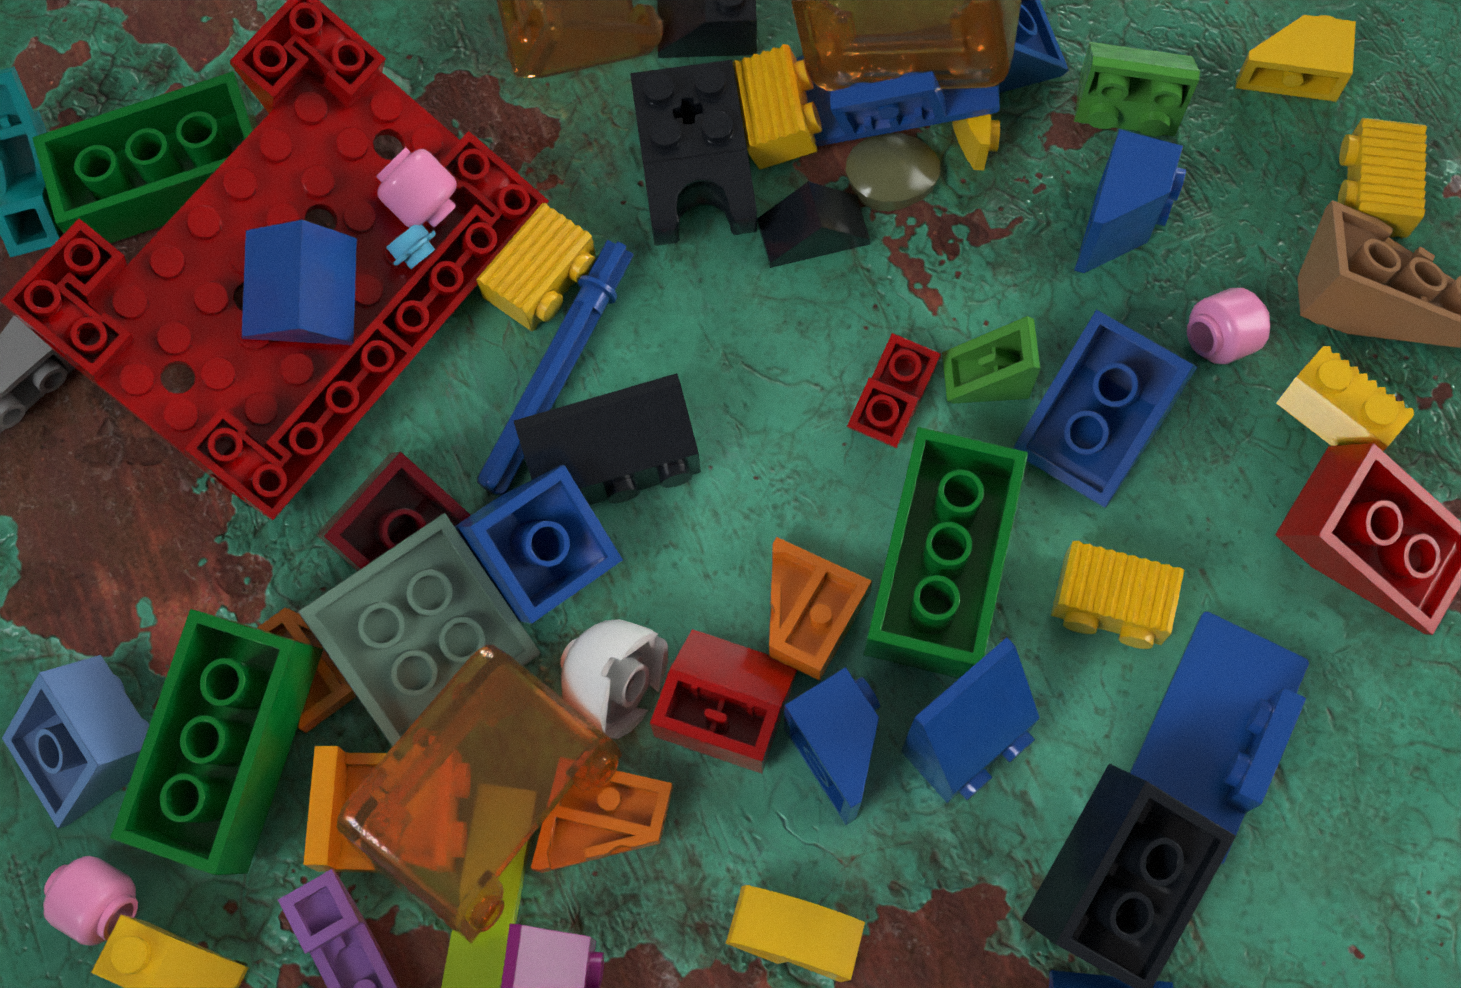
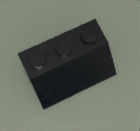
[657,0,757,58]
[514,373,701,505]
[1022,763,1236,988]

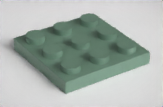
[297,513,541,754]

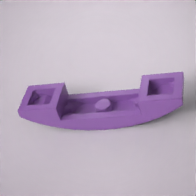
[278,869,401,988]

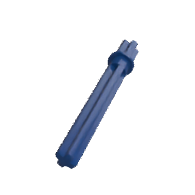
[477,240,634,495]

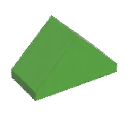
[942,316,1040,404]

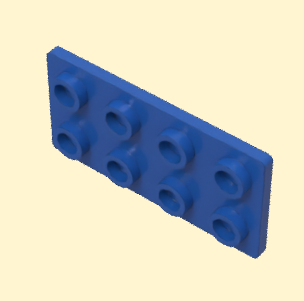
[796,18,1000,147]
[1129,612,1309,865]

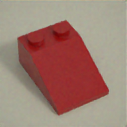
[1275,443,1461,635]

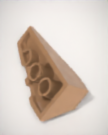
[1297,200,1461,348]

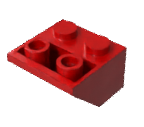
[650,629,798,774]

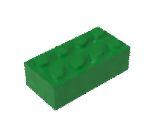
[32,71,258,243]
[863,427,1028,678]
[110,609,323,875]

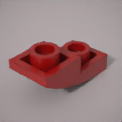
[847,333,941,449]

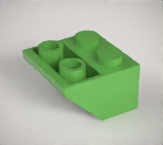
[1074,42,1200,137]

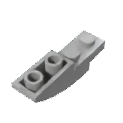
[0,262,128,433]

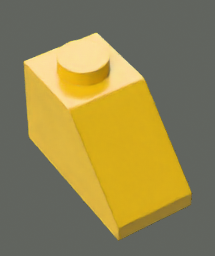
[1235,15,1356,102]
[91,915,249,988]

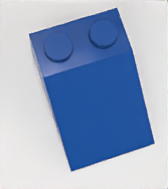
[1012,309,1197,508]
[901,637,1040,804]

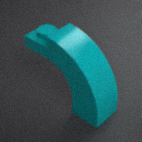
[0,66,64,258]

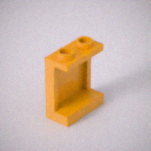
[303,746,472,874]

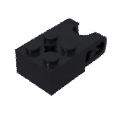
[630,60,757,246]

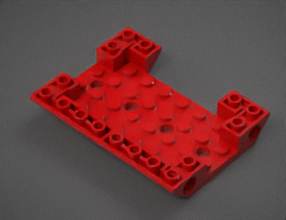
[0,0,549,521]

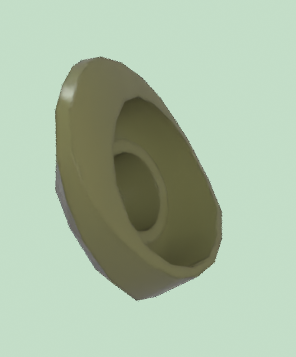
[846,132,940,212]

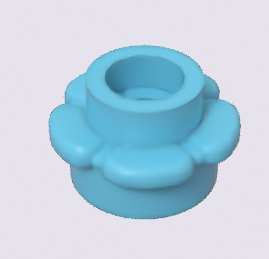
[386,224,436,269]

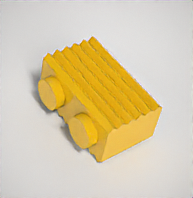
[733,44,822,170]
[1338,118,1427,239]
[476,203,596,331]
[1276,346,1414,451]
[1051,541,1184,649]

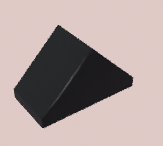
[757,181,870,268]

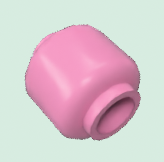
[376,147,457,228]
[1187,288,1271,364]
[43,856,138,946]

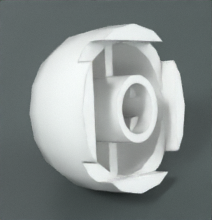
[560,619,668,739]

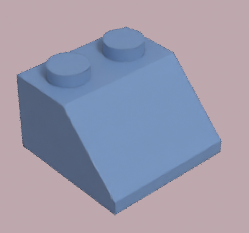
[2,655,149,829]

